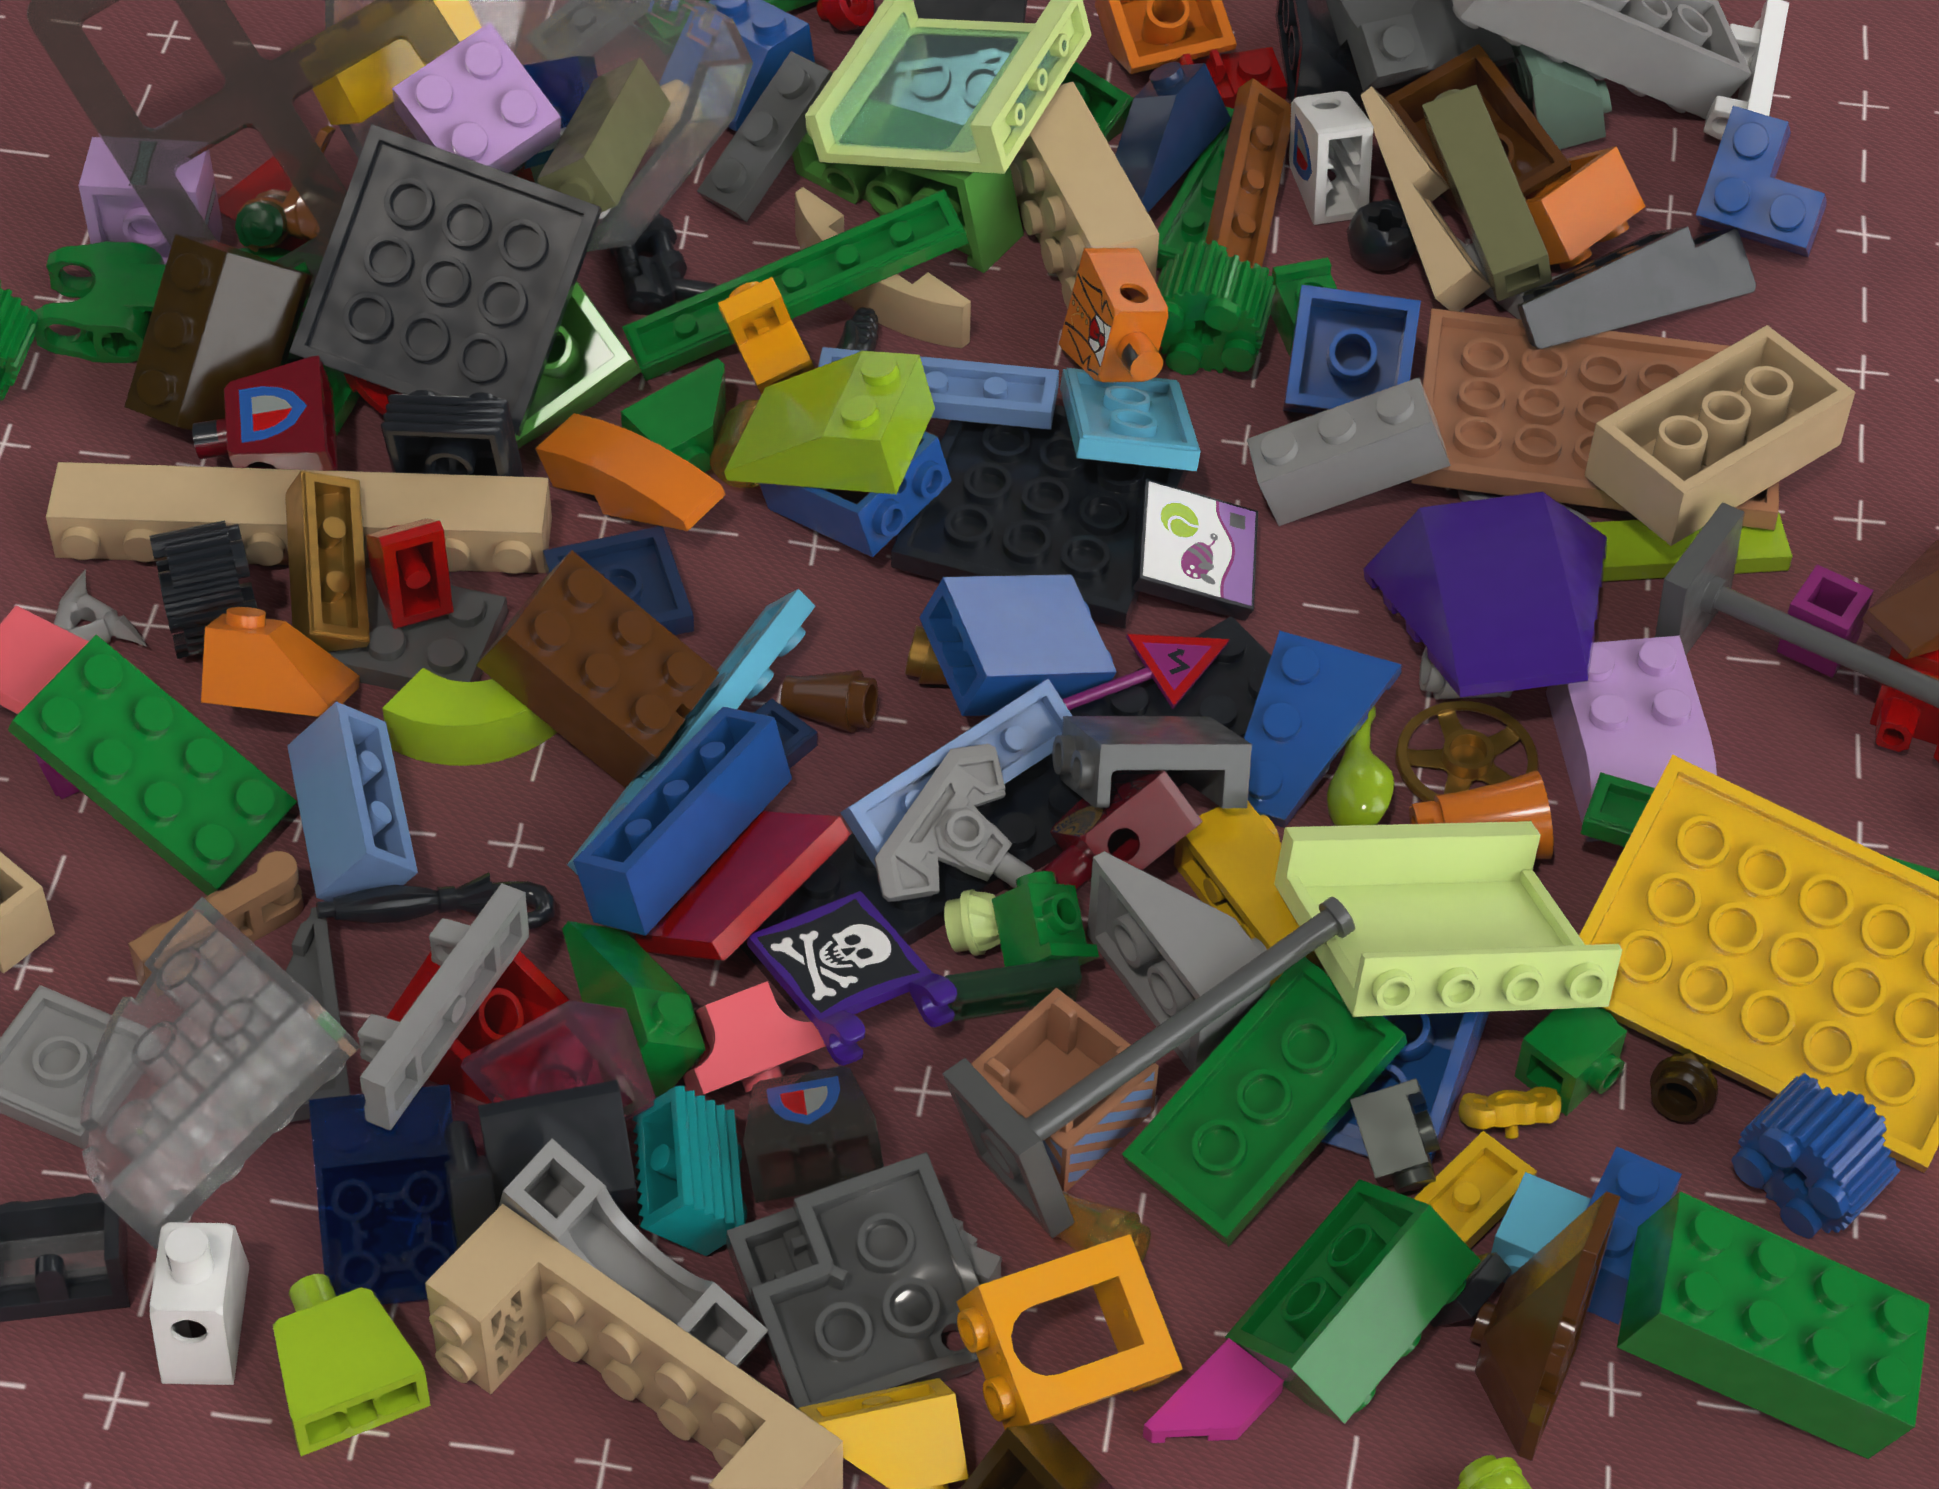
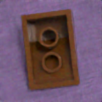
[1385,44,1571,216]

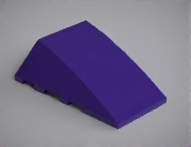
[1363,491,1607,698]

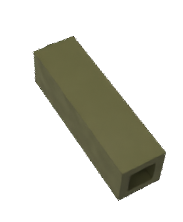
[537,57,671,213]
[1422,85,1552,302]

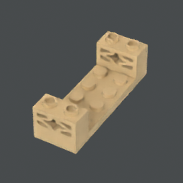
[425,1204,843,1489]

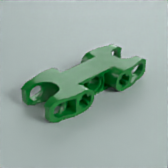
[35,241,323,364]

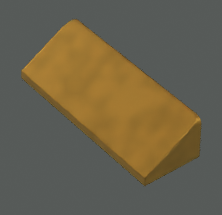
[285,471,370,652]

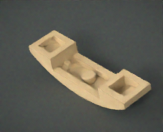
[795,187,971,348]

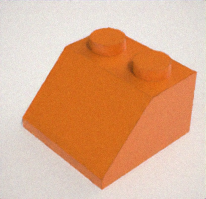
[1095,0,1237,74]
[1525,146,1646,269]

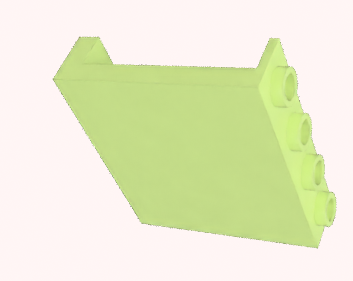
[1274,821,1623,1017]

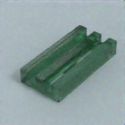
[945,956,1082,1022]

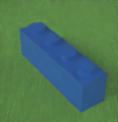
[573,707,792,936]

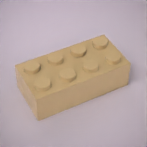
[1010,82,1159,309]
[1585,325,1855,546]

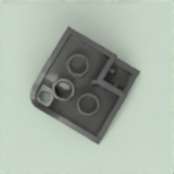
[1326,0,1515,92]
[726,1152,980,1410]

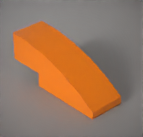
[535,413,726,531]

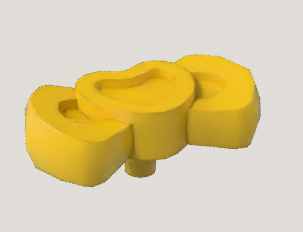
[1459,1086,1562,1139]

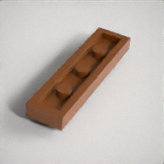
[1205,78,1291,268]

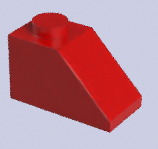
[366,518,454,629]

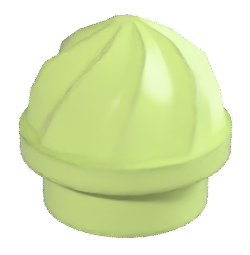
[944,889,1000,956]

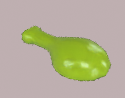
[1327,705,1394,826]

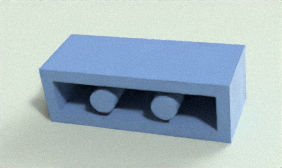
[287,702,418,901]

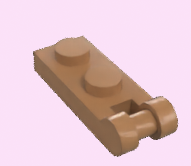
[128,851,304,999]

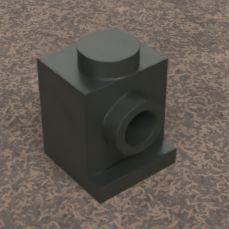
[1350,1078,1441,1193]

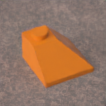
[201,607,360,717]

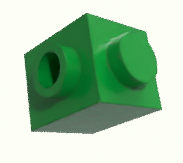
[1514,1007,1627,1116]

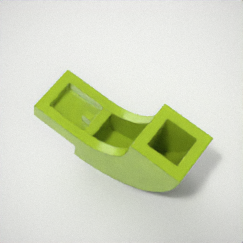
[382,668,557,766]

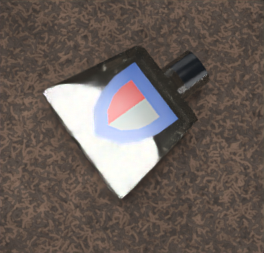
[743,1062,884,1203]

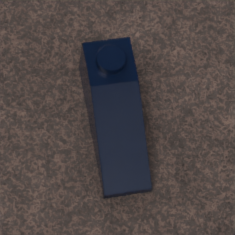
[1115,62,1231,212]

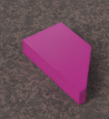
[1143,1338,1284,1443]

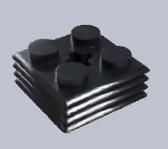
[381,390,524,477]

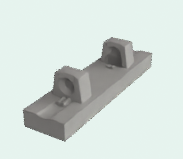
[358,883,529,1131]

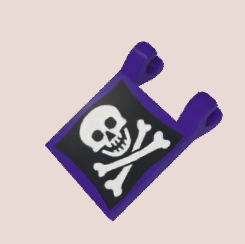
[747,891,957,1066]

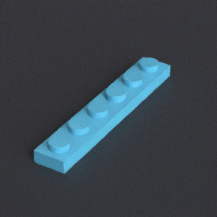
[567,589,815,875]

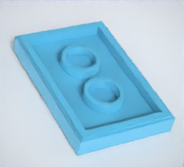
[1060,368,1201,471]

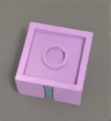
[78,137,223,264]

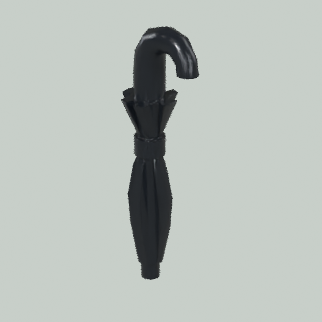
[316,872,556,929]

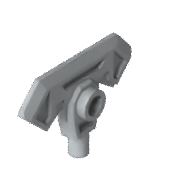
[874,744,1034,902]

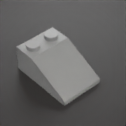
[1087,851,1270,1075]

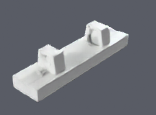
[1703,0,1789,140]

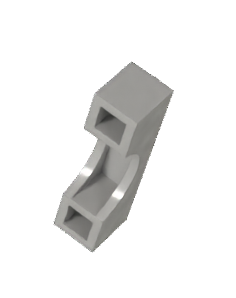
[499,1139,768,1368]

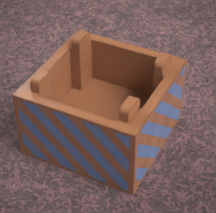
[971,988,1159,1194]

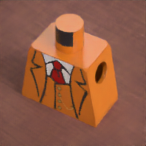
[1059,248,1168,382]

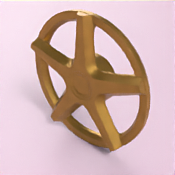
[1395,701,1539,802]

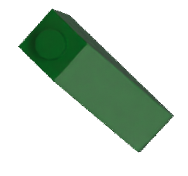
[562,921,706,1097]

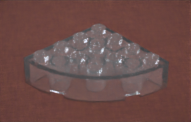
[80,897,361,1249]

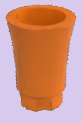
[1409,770,1554,860]

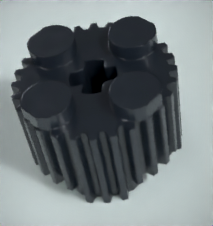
[150,520,258,659]

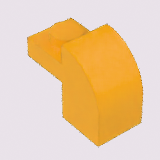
[718,277,815,395]

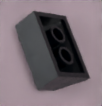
[1275,0,1364,109]

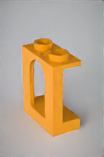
[956,1234,1183,1430]

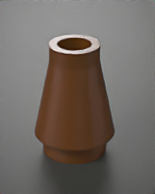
[781,670,878,733]

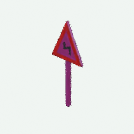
[1062,634,1230,710]

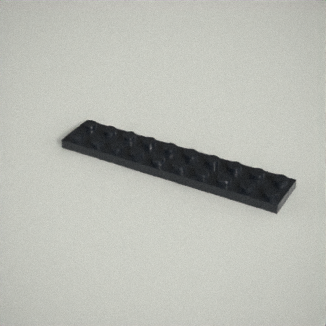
[739,616,1271,1013]

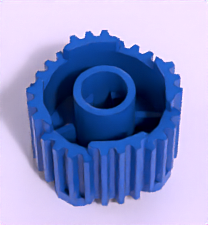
[1731,1073,1901,1239]

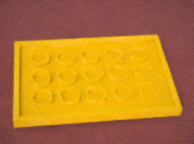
[1579,754,1939,1173]

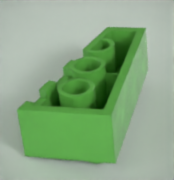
[792,104,1024,273]

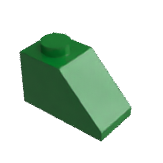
[621,358,726,473]

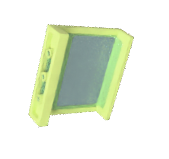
[805,0,1092,174]

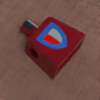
[192,355,338,471]

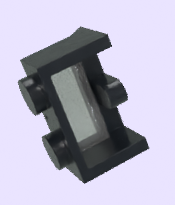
[0,1191,130,1322]

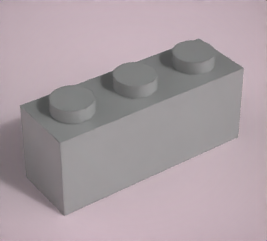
[1247,377,1451,526]

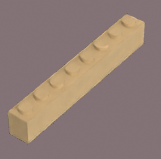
[46,462,552,574]

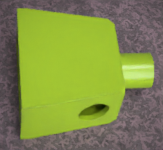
[273,1274,431,1456]

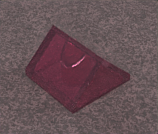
[460,1000,656,1121]

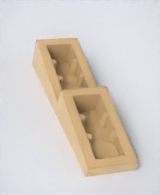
[1361,86,1491,312]

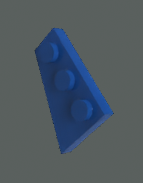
[1244,630,1402,828]

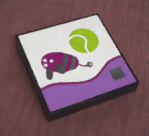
[1131,479,1258,621]

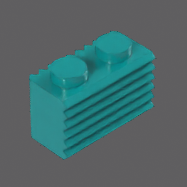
[632,1086,747,1256]

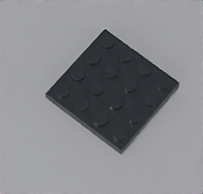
[290,124,602,436]
[891,405,1189,629]

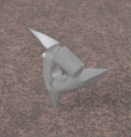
[54,569,147,647]

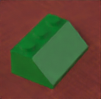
[1225,1179,1481,1424]

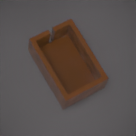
[476,550,719,787]

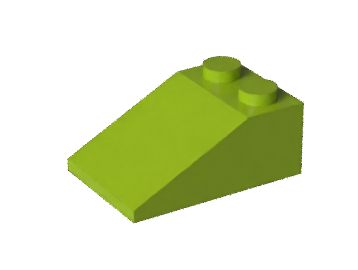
[724,351,935,494]

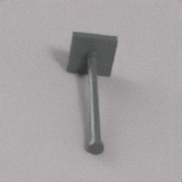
[1655,502,1939,708]
[942,896,1355,1239]

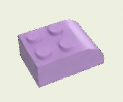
[1546,635,1717,842]

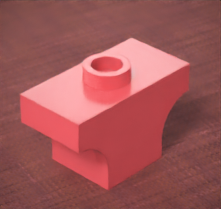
[683,981,826,1096]

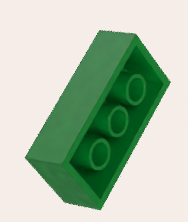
[1617,1191,1930,1459]

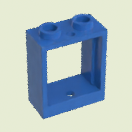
[759,431,952,557]

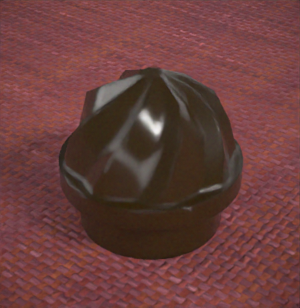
[1650,1052,1718,1122]

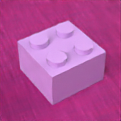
[392,22,561,173]

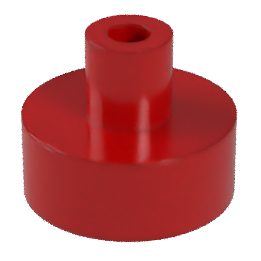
[817,0,874,32]

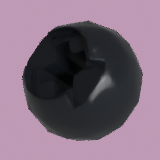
[1347,199,1416,272]

